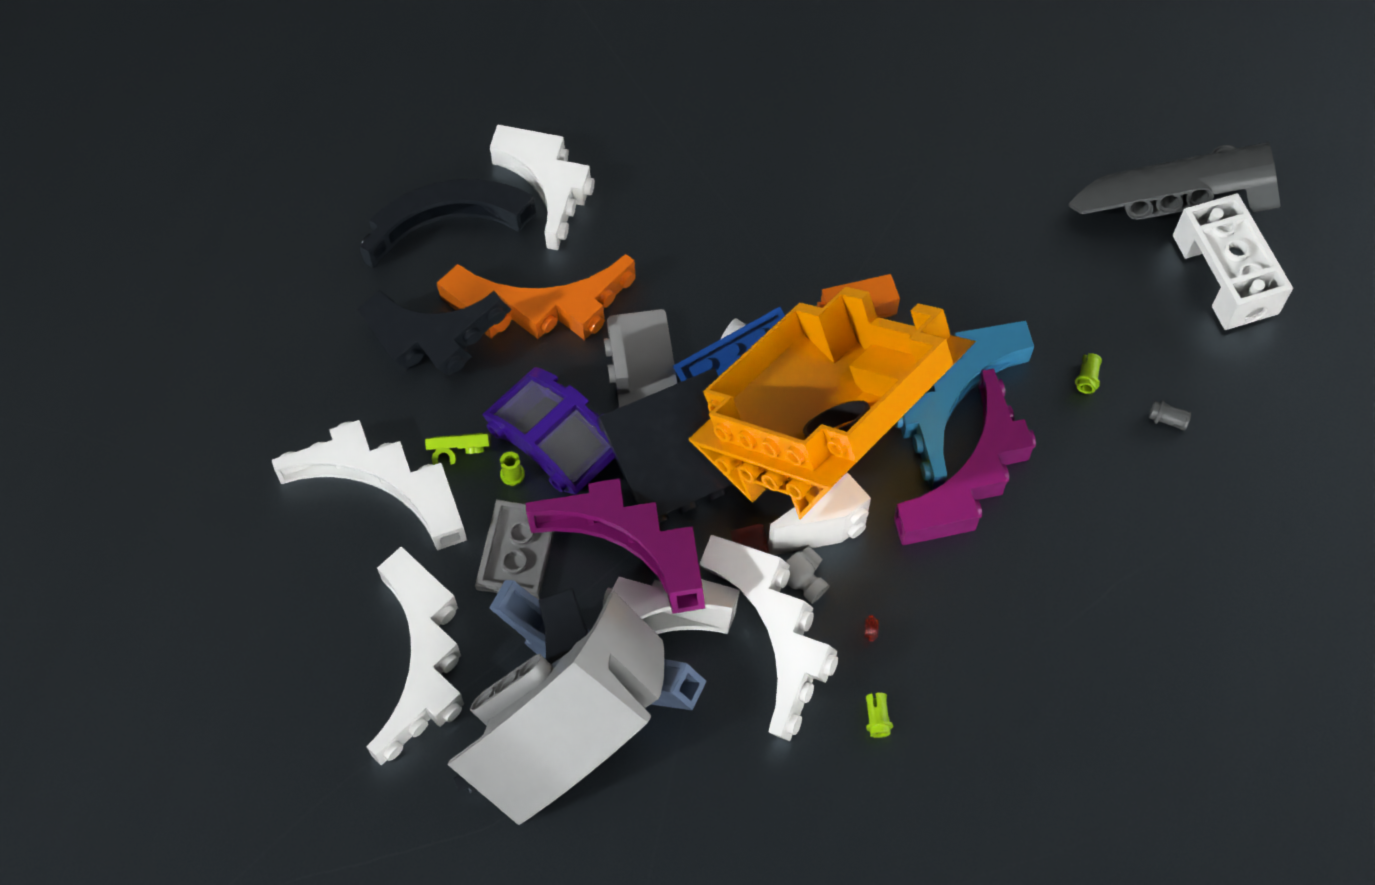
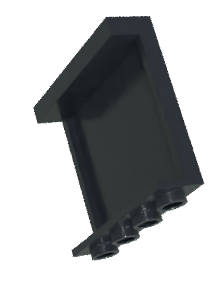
[596,368,738,523]

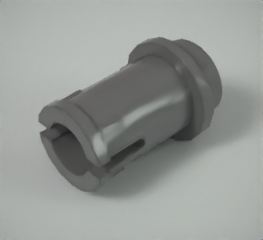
[1148,400,1191,431]

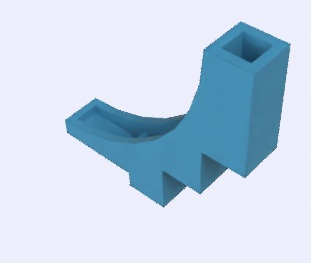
[895,321,1034,491]

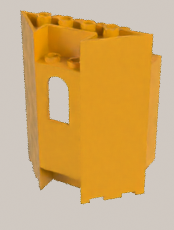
[688,287,976,520]

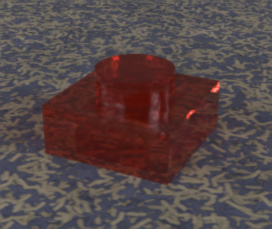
[730,523,770,554]

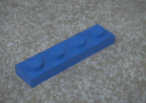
[673,306,785,382]

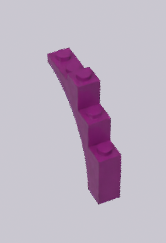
[894,368,1036,546]
[525,479,706,614]

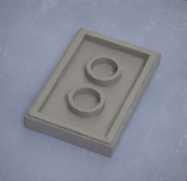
[475,499,555,599]

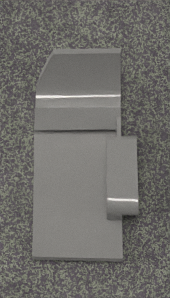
[447,591,664,825]

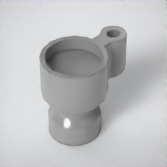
[786,546,830,604]

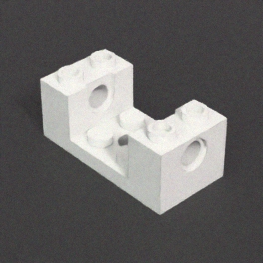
[1173,193,1293,330]

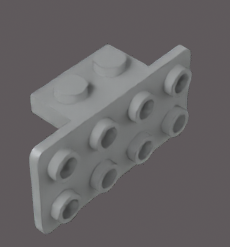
[604,309,677,408]

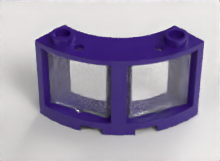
[482,367,615,495]

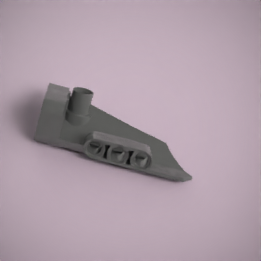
[1069,141,1281,220]

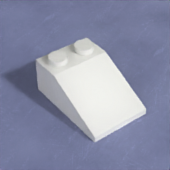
[768,472,871,555]

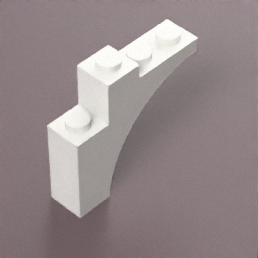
[490,125,595,250]
[603,577,740,634]

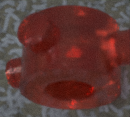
[864,615,879,641]

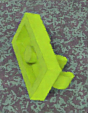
[425,432,491,465]

